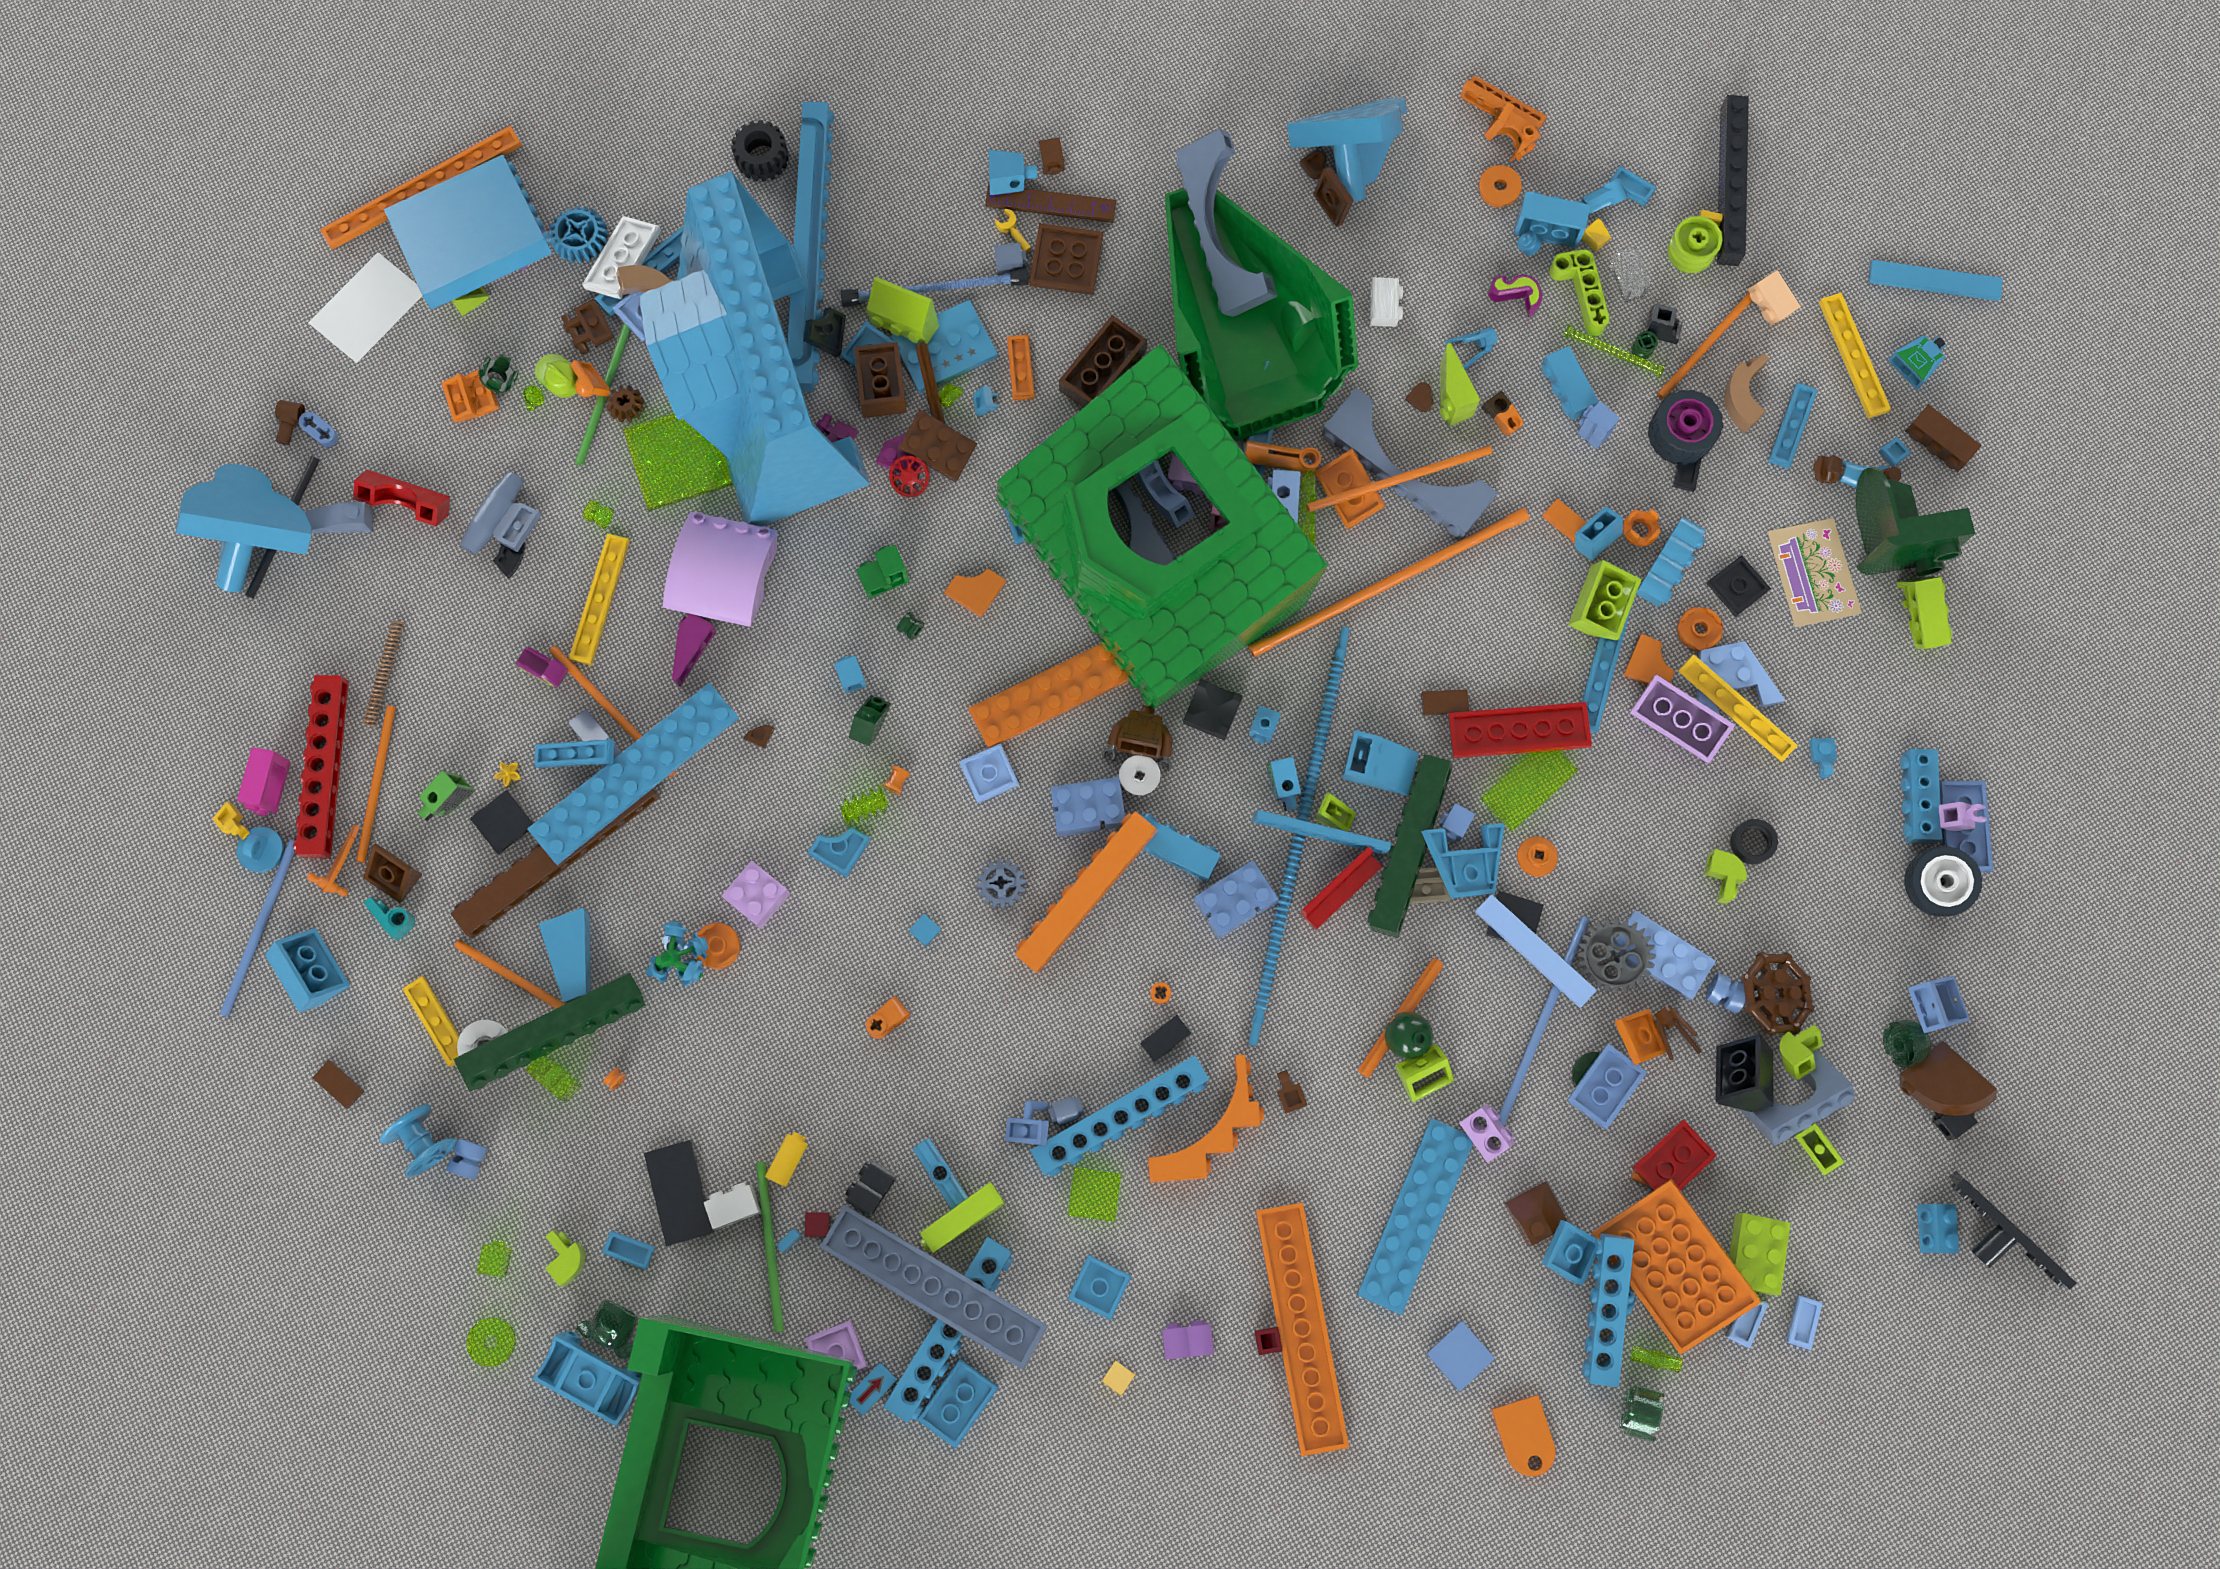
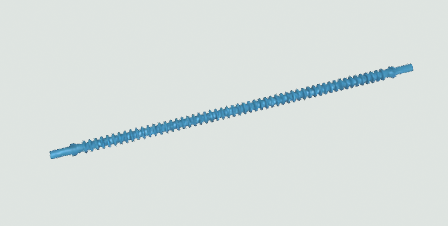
[1248,627,1350,1047]

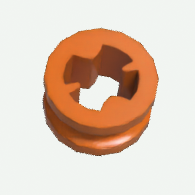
[1150,982,1171,1004]
[603,1067,627,1091]

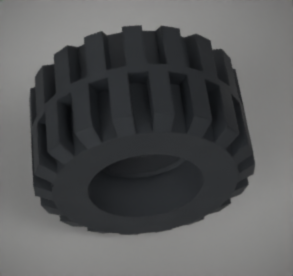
[731,120,789,182]

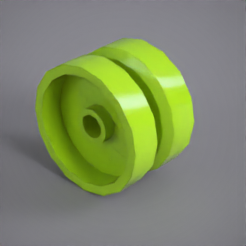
[1667,216,1723,273]

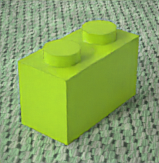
[1795,1122,1845,1176]

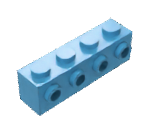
[1900,749,1942,844]

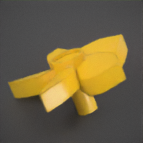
[493,762,521,788]

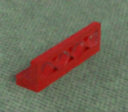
[1300,846,1383,930]

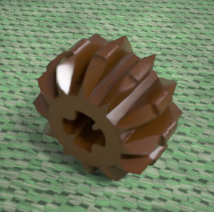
[606,385,645,423]

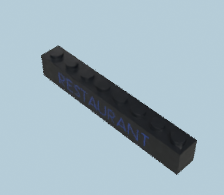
[1717,95,1749,266]

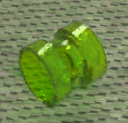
[583,499,614,529]

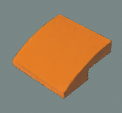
[441,369,500,423]

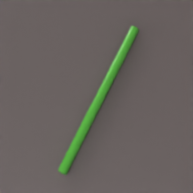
[575,323,631,466]
[756,1162,784,1332]

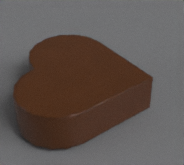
[1299,150,1326,179]
[1405,382,1433,412]

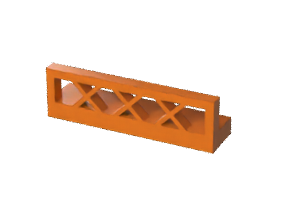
[1460,75,1547,131]

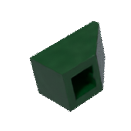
[849,695,891,746]

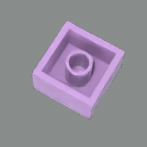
[721,860,791,929]

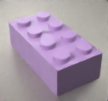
[1629,675,1735,764]

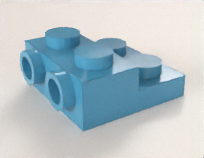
[1541,1220,1598,1286]

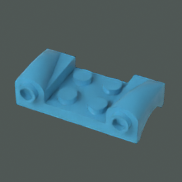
[533,1330,642,1426]

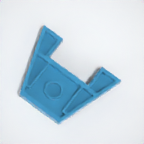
[1421,823,1505,899]

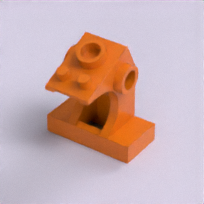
[1483,101,1541,162]

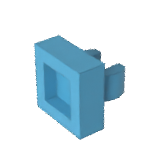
[973,386,1000,416]

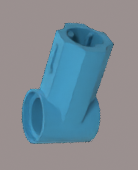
[1581,178,1628,215]

